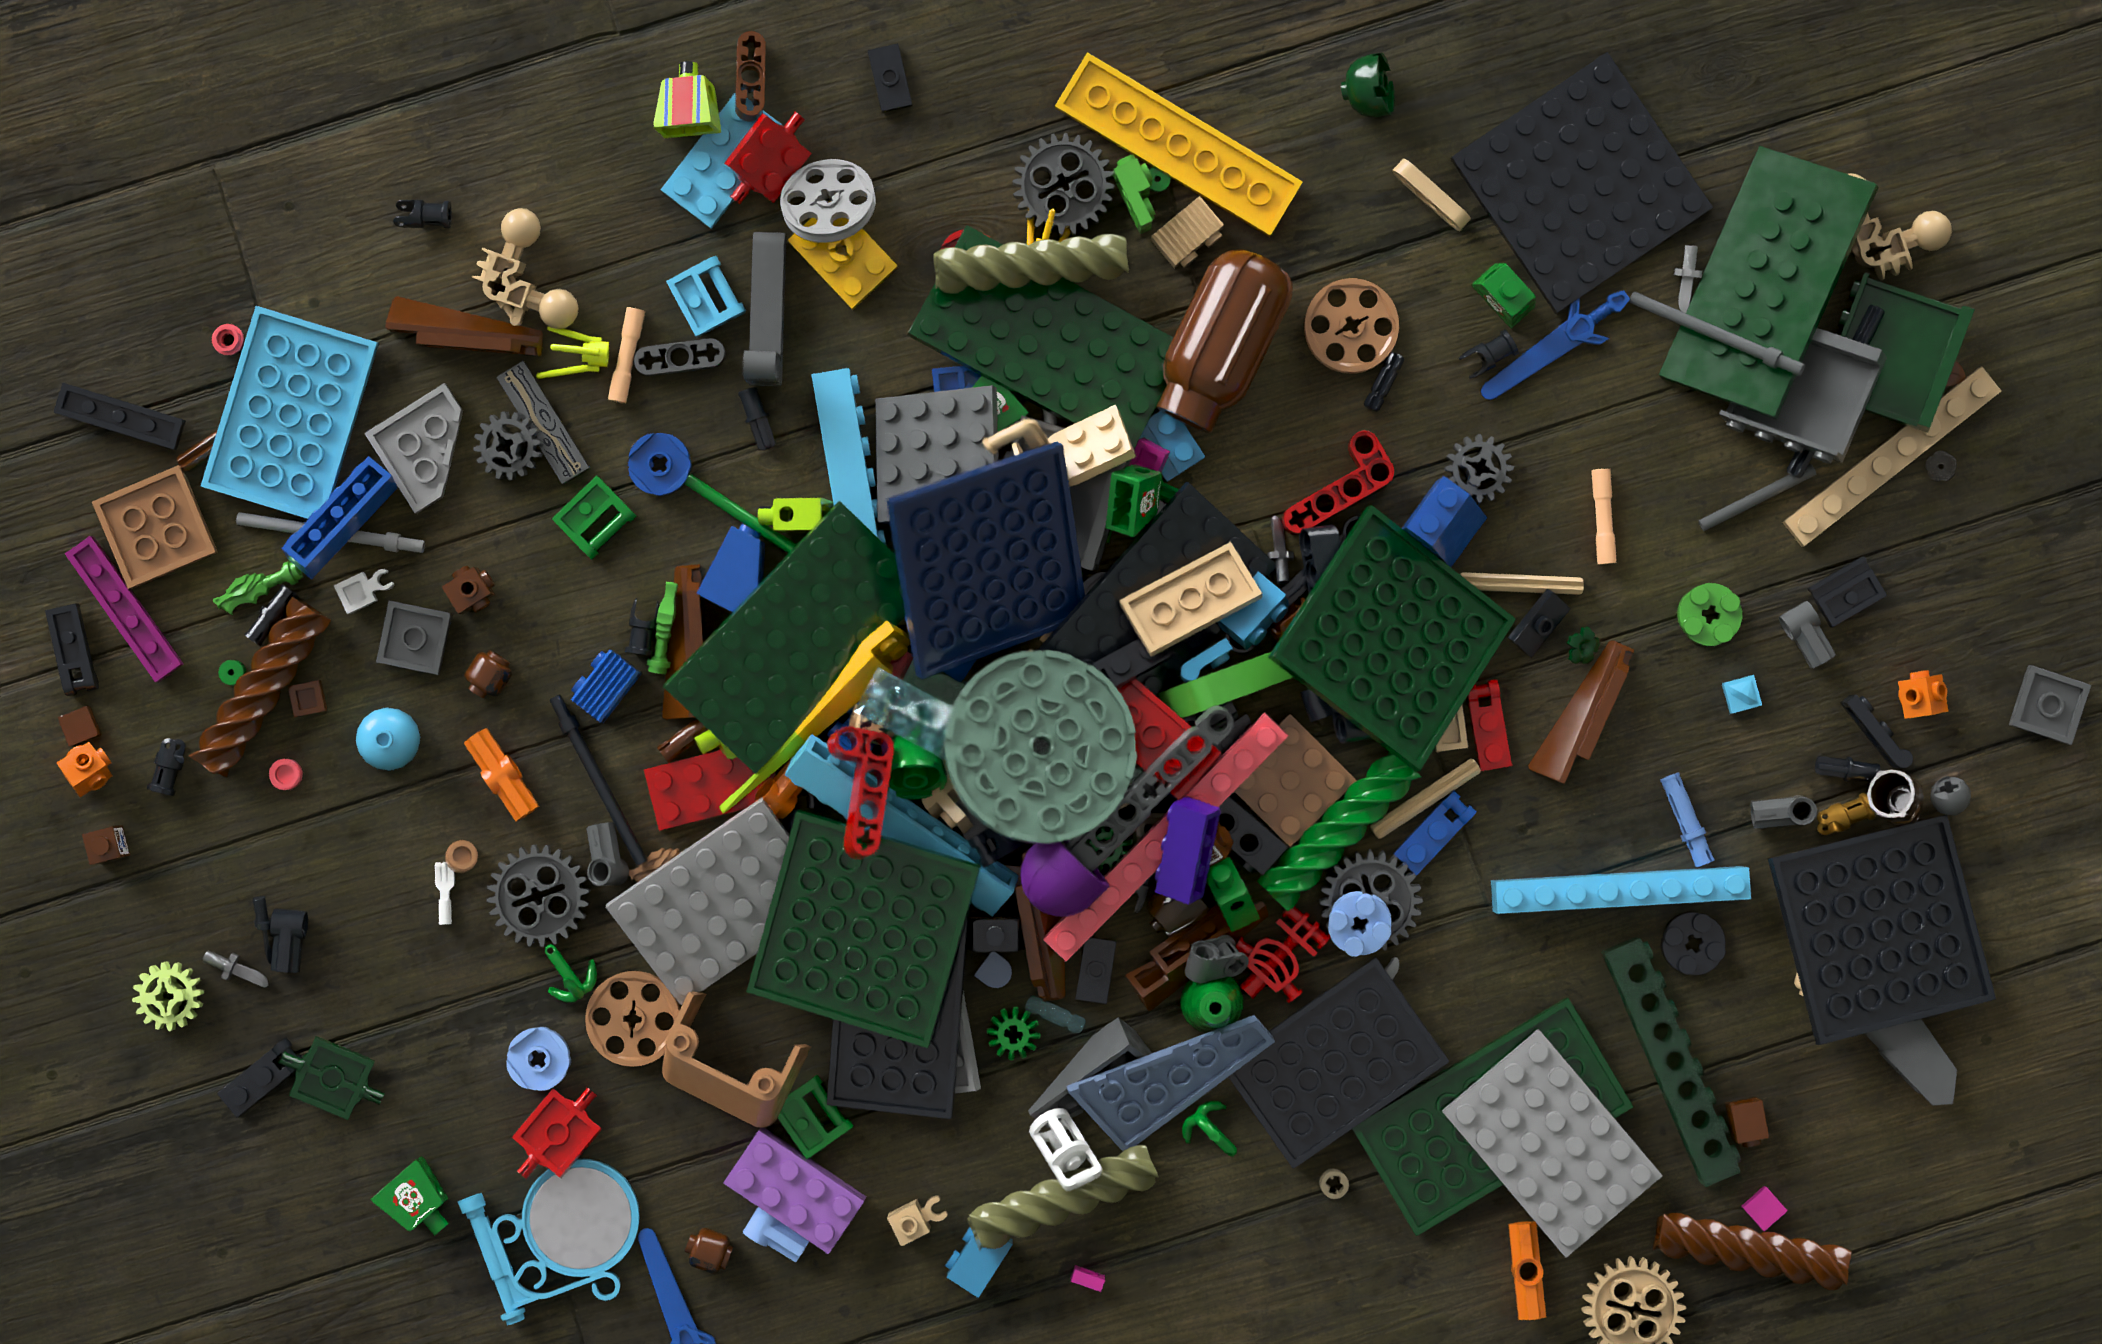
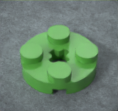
[1677,583,1742,646]

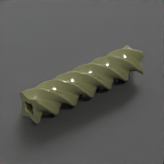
[933,234,1129,294]
[967,1145,1159,1251]

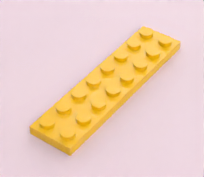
[1055,52,1303,237]

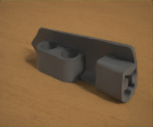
[1864,1019,1957,1106]

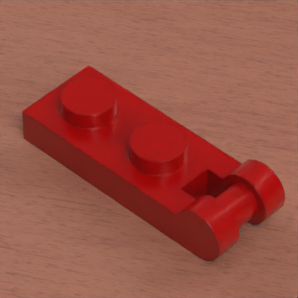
[1467,679,1512,771]

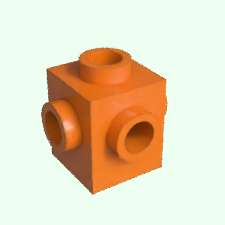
[1898,670,1948,719]
[57,742,112,798]

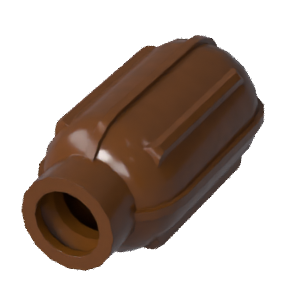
[1156,249,1293,433]

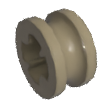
[1319,1168,1349,1199]

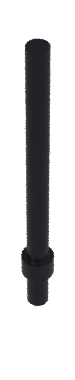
[549,695,648,866]

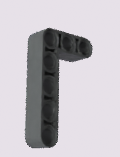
[743,232,786,386]

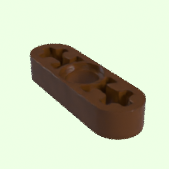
[735,31,766,122]

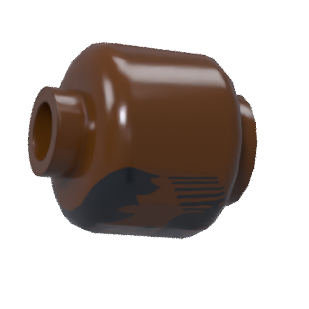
[465,650,512,699]
[685,1228,734,1274]

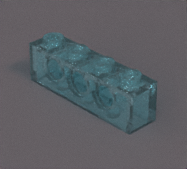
[855,667,952,760]

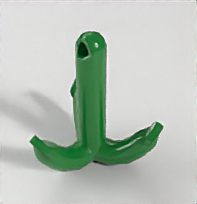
[545,944,597,1003]
[1182,1101,1237,1156]

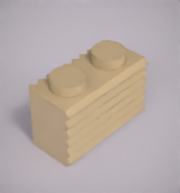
[1151,196,1224,268]

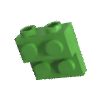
[1113,154,1155,235]

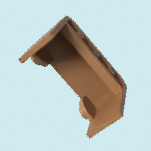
[662,992,811,1128]

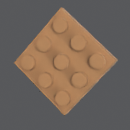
[92,465,218,589]
[1234,714,1357,847]

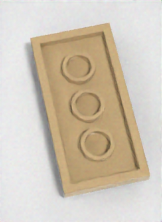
[1119,542,1262,657]

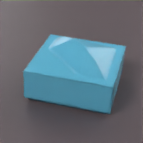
[1722,675,1762,714]

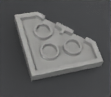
[364,383,463,514]

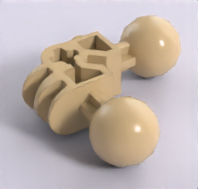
[1848,173,1952,281]
[472,208,578,329]

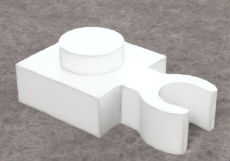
[334,569,395,614]

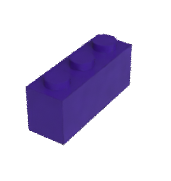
[1155,796,1221,905]

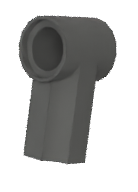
[1778,601,1836,668]
[1750,795,1817,829]
[586,822,629,886]

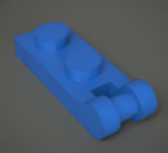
[1392,790,1477,876]

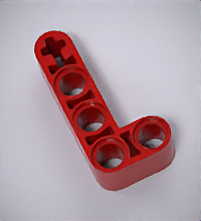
[1282,430,1394,535]
[827,726,894,859]

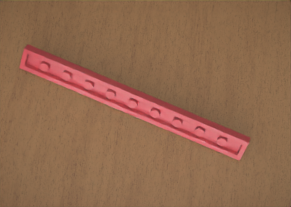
[1043,712,1288,962]

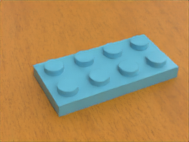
[661,93,783,229]

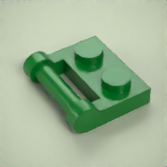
[552,475,637,560]
[778,1074,854,1159]

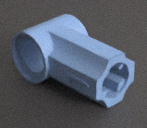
[743,1207,809,1262]

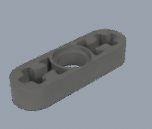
[634,338,726,376]

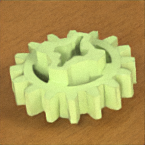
[132,961,204,1031]

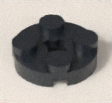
[1660,912,1726,975]

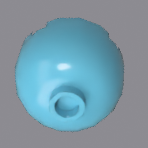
[356,708,421,770]

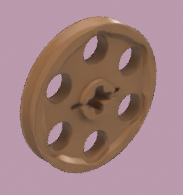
[1304,278,1399,374]
[585,971,680,1067]

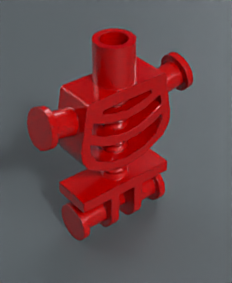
[1235,906,1331,1003]

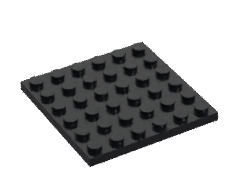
[1450,52,1713,314]
[1768,815,1996,1045]

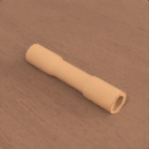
[608,307,645,404]
[1591,469,1617,564]

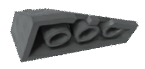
[1028,1017,1152,1128]

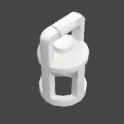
[1029,1108,1102,1191]

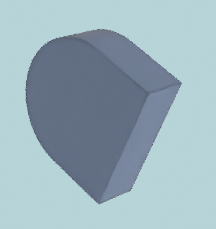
[974,952,1012,988]

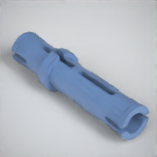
[1660,772,1715,867]

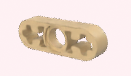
[1392,159,1471,231]

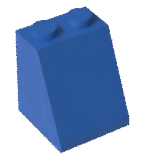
[1402,476,1487,567]
[696,524,765,612]

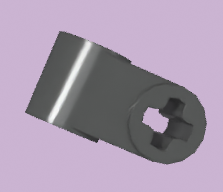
[1185,935,1249,983]

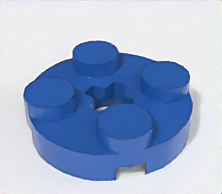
[628,433,692,496]

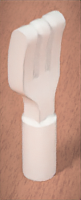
[435,862,455,925]

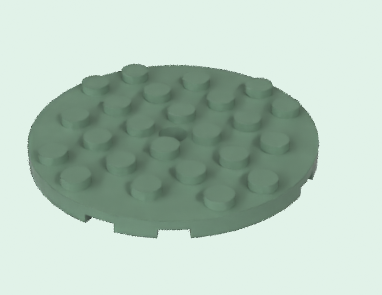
[944,650,1137,844]

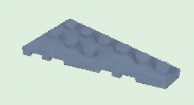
[1067,1015,1275,1151]

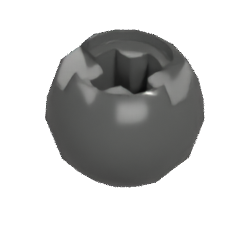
[1930,776,1971,816]

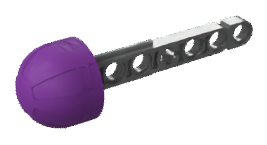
[1021,705,1234,917]

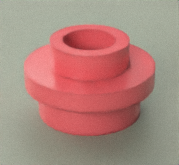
[212,324,244,356]

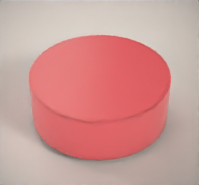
[269,759,303,790]

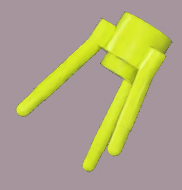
[536,326,609,379]

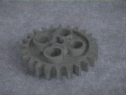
[1013,133,1115,237]
[487,844,591,947]
[1319,849,1423,951]

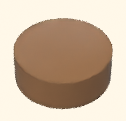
[445,840,478,873]

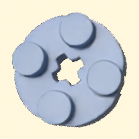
[1328,891,1392,957]
[506,1027,571,1091]

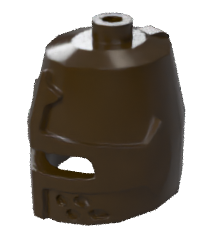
[1867,769,1924,824]
[1146,892,1210,937]

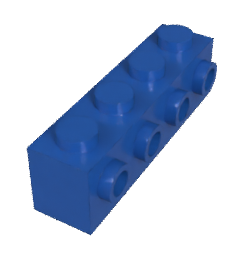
[281,456,398,579]

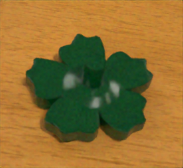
[1567,627,1600,664]

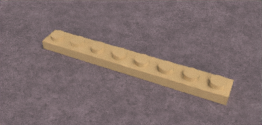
[1782,367,2001,547]

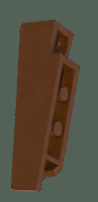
[385,296,543,356]
[662,564,706,719]
[1528,640,1634,784]
[1015,850,1065,1002]
[1125,901,1268,1011]

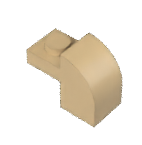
[921,757,973,834]

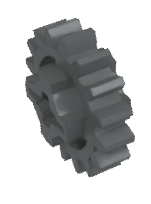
[473,411,544,480]
[1444,434,1514,503]

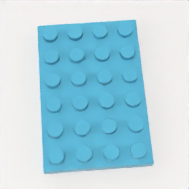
[201,306,379,519]

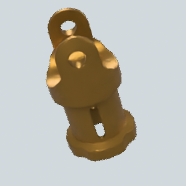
[1817,793,1875,835]

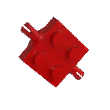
[724,111,812,205]
[512,1088,602,1179]

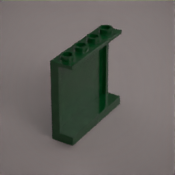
[1838,272,1975,433]

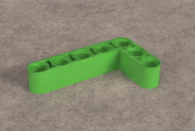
[1158,652,1293,718]

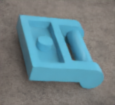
[666,256,746,338]

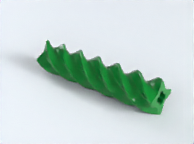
[1257,752,1421,912]

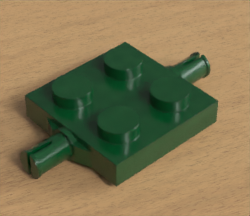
[279,1036,384,1120]

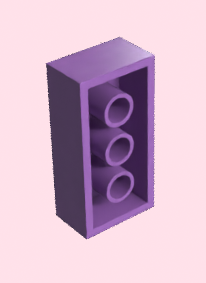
[724,1127,866,1254]

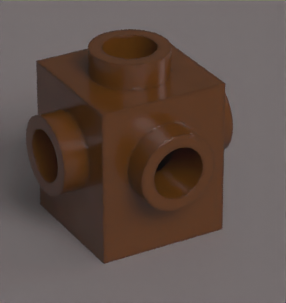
[442,565,495,615]

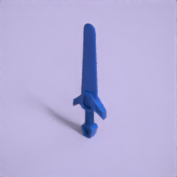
[1481,290,1630,400]
[638,1228,716,1344]

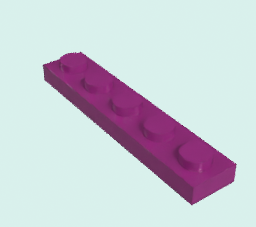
[65,536,184,682]

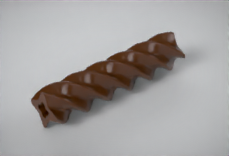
[188,597,331,778]
[1653,1213,1852,1291]

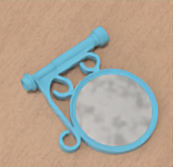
[458,1159,640,1325]

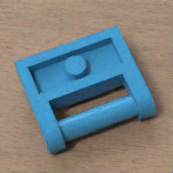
[1180,638,1233,683]

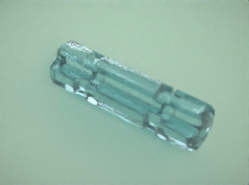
[1025,995,1086,1034]

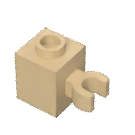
[887,1196,948,1246]

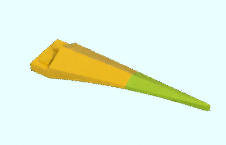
[719,621,911,814]

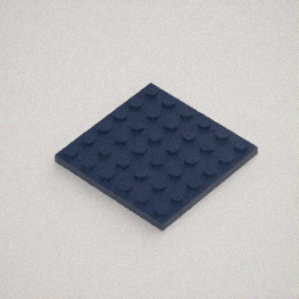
[886,441,1085,679]

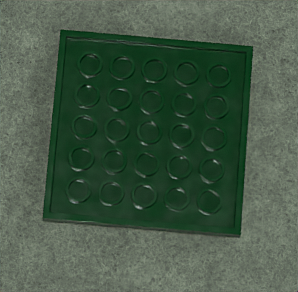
[1268,505,1516,772]
[746,810,981,1048]

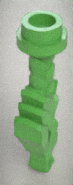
[213,561,303,615]
[647,582,678,674]

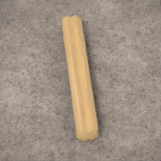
[1460,572,1584,595]
[1370,759,1481,839]

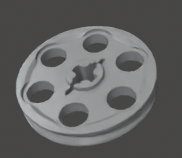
[780,159,876,243]

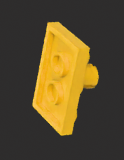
[788,201,898,310]

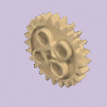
[1581,1256,1686,1344]

